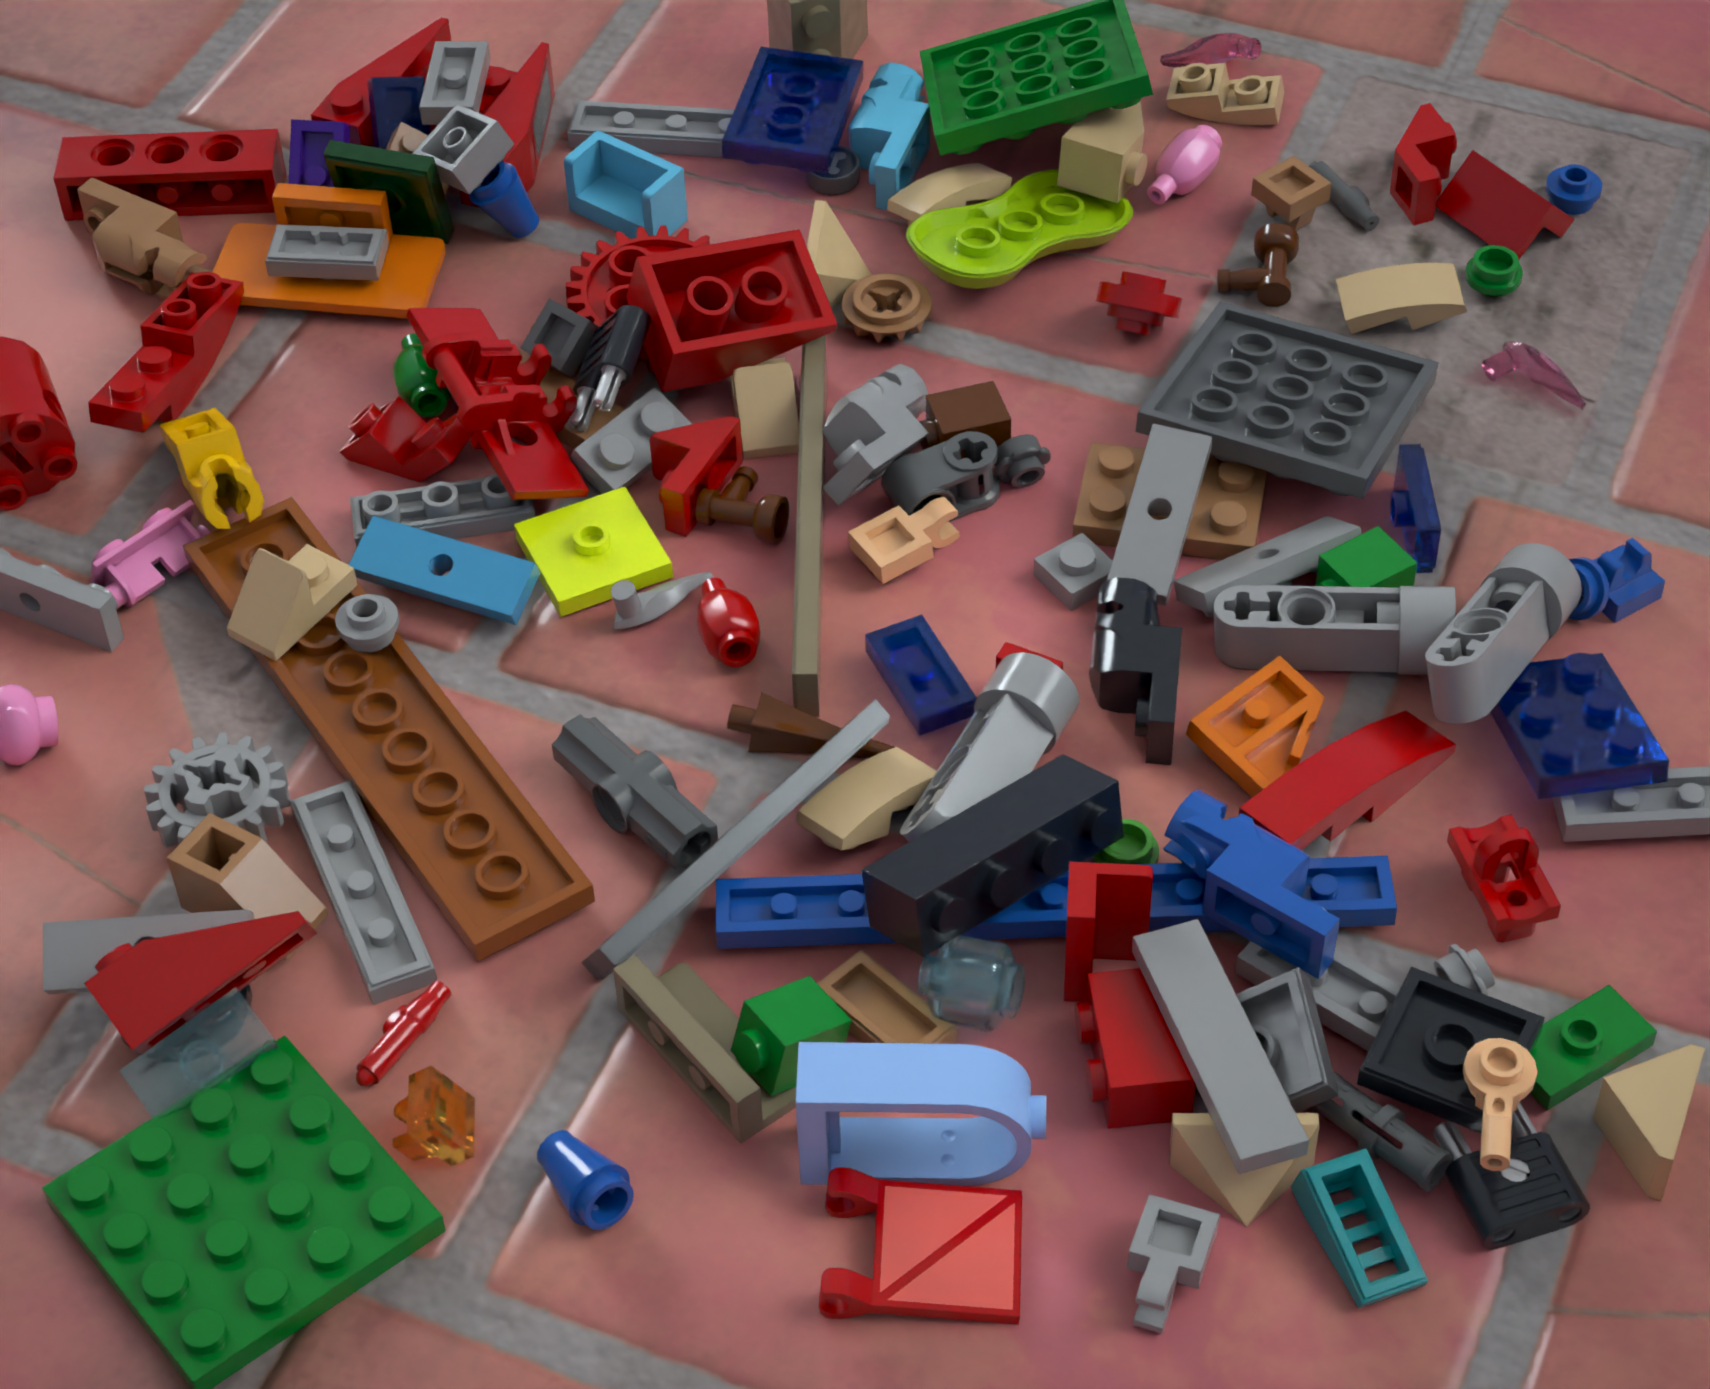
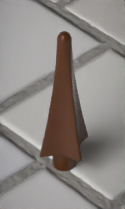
[727,692,895,759]

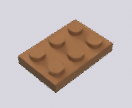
[1073,442,1268,560]

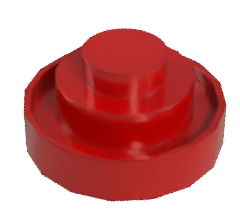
[1096,271,1182,336]

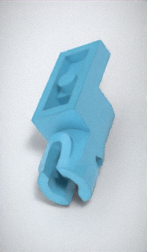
[848,62,930,210]

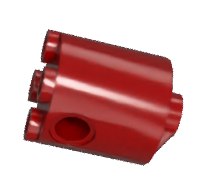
[0,336,78,511]

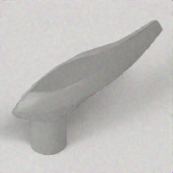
[611,571,714,630]

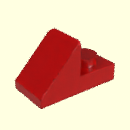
[649,416,743,537]

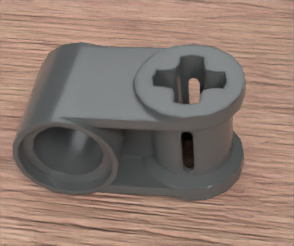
[881,431,1000,522]

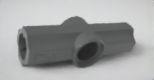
[552,714,718,869]

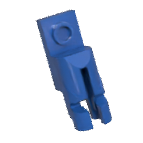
[1163,789,1340,979]

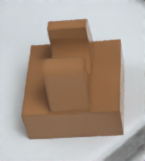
[1251,156,1331,231]

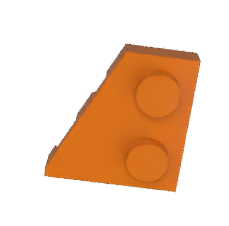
[1186,656,1325,798]

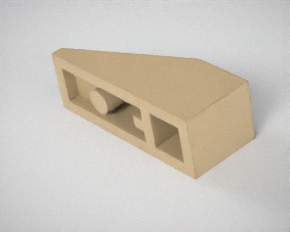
[1057,101,1148,203]

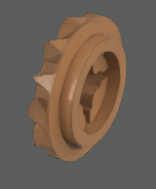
[842,273,932,343]

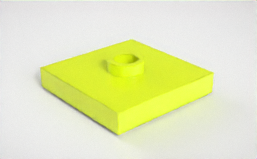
[514,486,673,617]

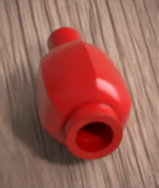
[697,578,761,667]

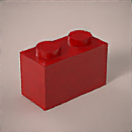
[1075,968,1195,1129]

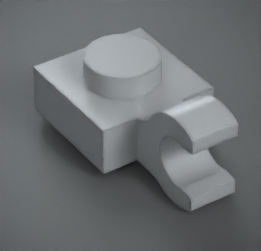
[1127,1194,1220,1334]

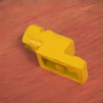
[159,407,264,529]

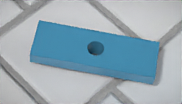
[349,516,540,625]

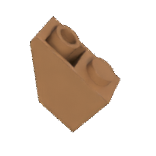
[167,813,328,961]

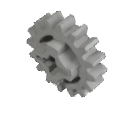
[144,733,290,848]

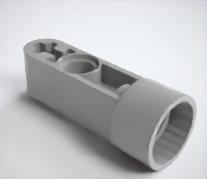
[1425,543,1582,724]
[1214,585,1456,675]
[900,652,1079,842]

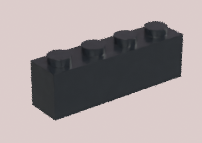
[861,754,1124,957]

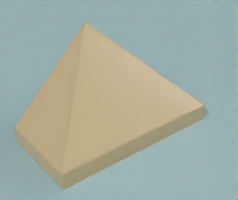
[807,200,872,307]
[1169,1113,1319,1227]

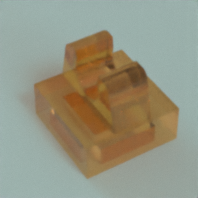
[392,1065,475,1167]

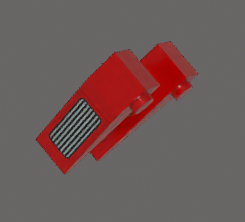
[311,17,555,208]

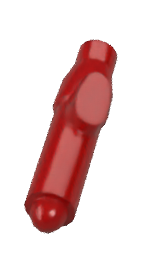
[356,980,451,1087]

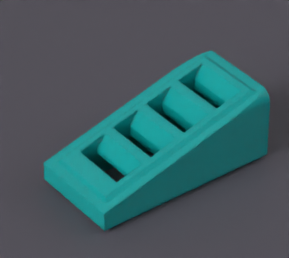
[1290,1148,1428,1308]

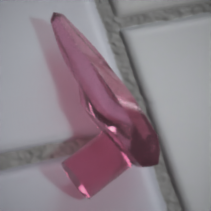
[1160,33,1261,68]
[1482,341,1586,410]

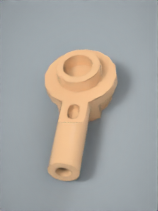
[1463,1038,1537,1171]

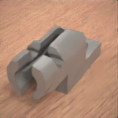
[823,363,929,506]

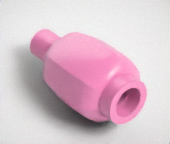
[1147,125,1222,204]

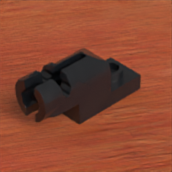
[1089,577,1182,765]

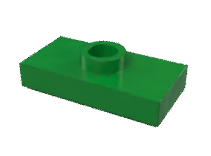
[1530,985,1657,1111]

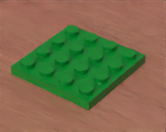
[919,0,1153,156]
[42,1035,446,1389]

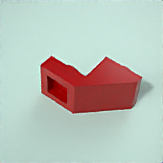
[1390,103,1457,225]
[340,396,474,482]

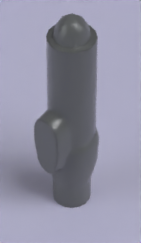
[1309,161,1379,231]

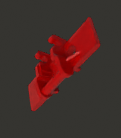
[406,308,589,500]

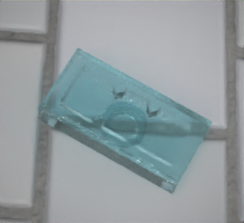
[119,987,279,1119]

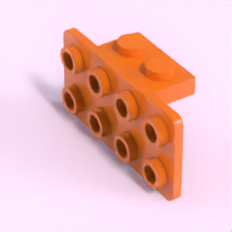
[212,183,446,319]

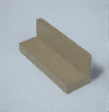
[613,955,796,1143]

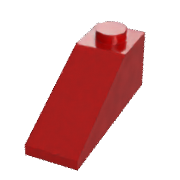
[84,911,317,1059]

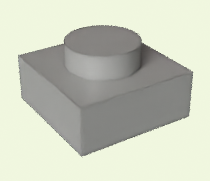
[1034,533,1113,611]

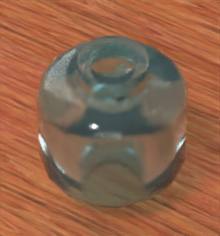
[918,935,1025,1032]

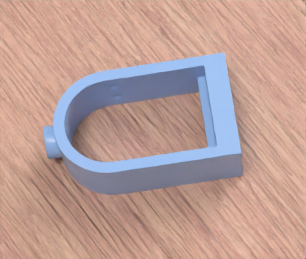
[796,1042,1046,1186]

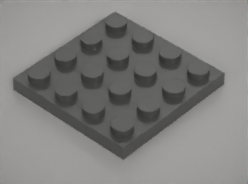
[1135,301,1439,499]

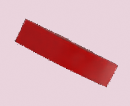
[1239,710,1456,850]

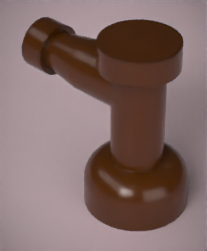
[1217,223,1299,307]
[695,466,789,544]

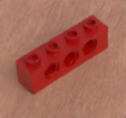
[53,129,286,221]

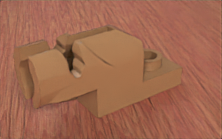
[77,177,211,301]

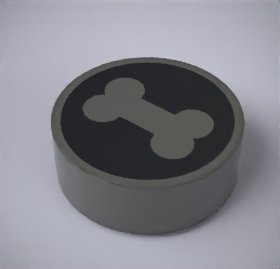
[806,145,860,195]

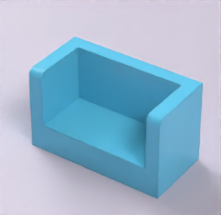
[564,130,688,239]

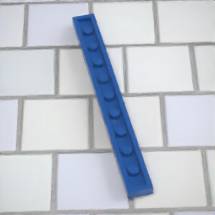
[716,855,1397,949]

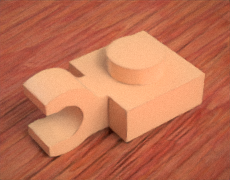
[848,497,960,584]

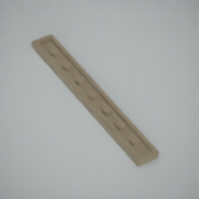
[792,335,827,717]

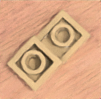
[1166,63,1285,125]
[887,163,1012,227]
[1336,263,1467,335]
[796,747,937,851]

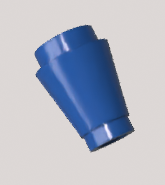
[469,160,539,238]
[537,1130,634,1230]

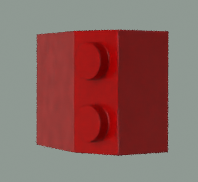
[626,229,838,392]

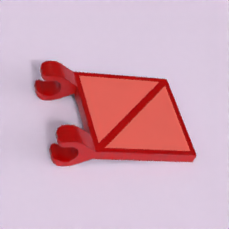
[818,1167,1022,1325]

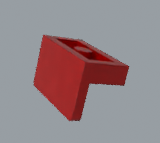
[1436,150,1575,260]
[1064,862,1153,1002]

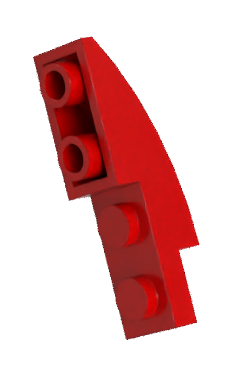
[88,272,244,433]

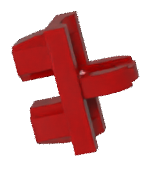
[1447,814,1561,943]

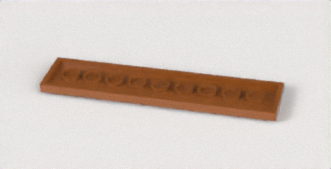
[183,497,595,962]

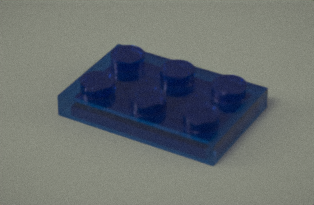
[722,46,864,173]
[1490,653,1669,799]

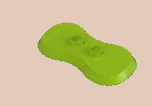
[906,169,1133,289]

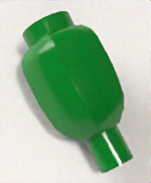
[393,334,452,417]

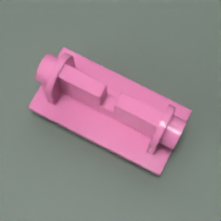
[90,499,211,608]

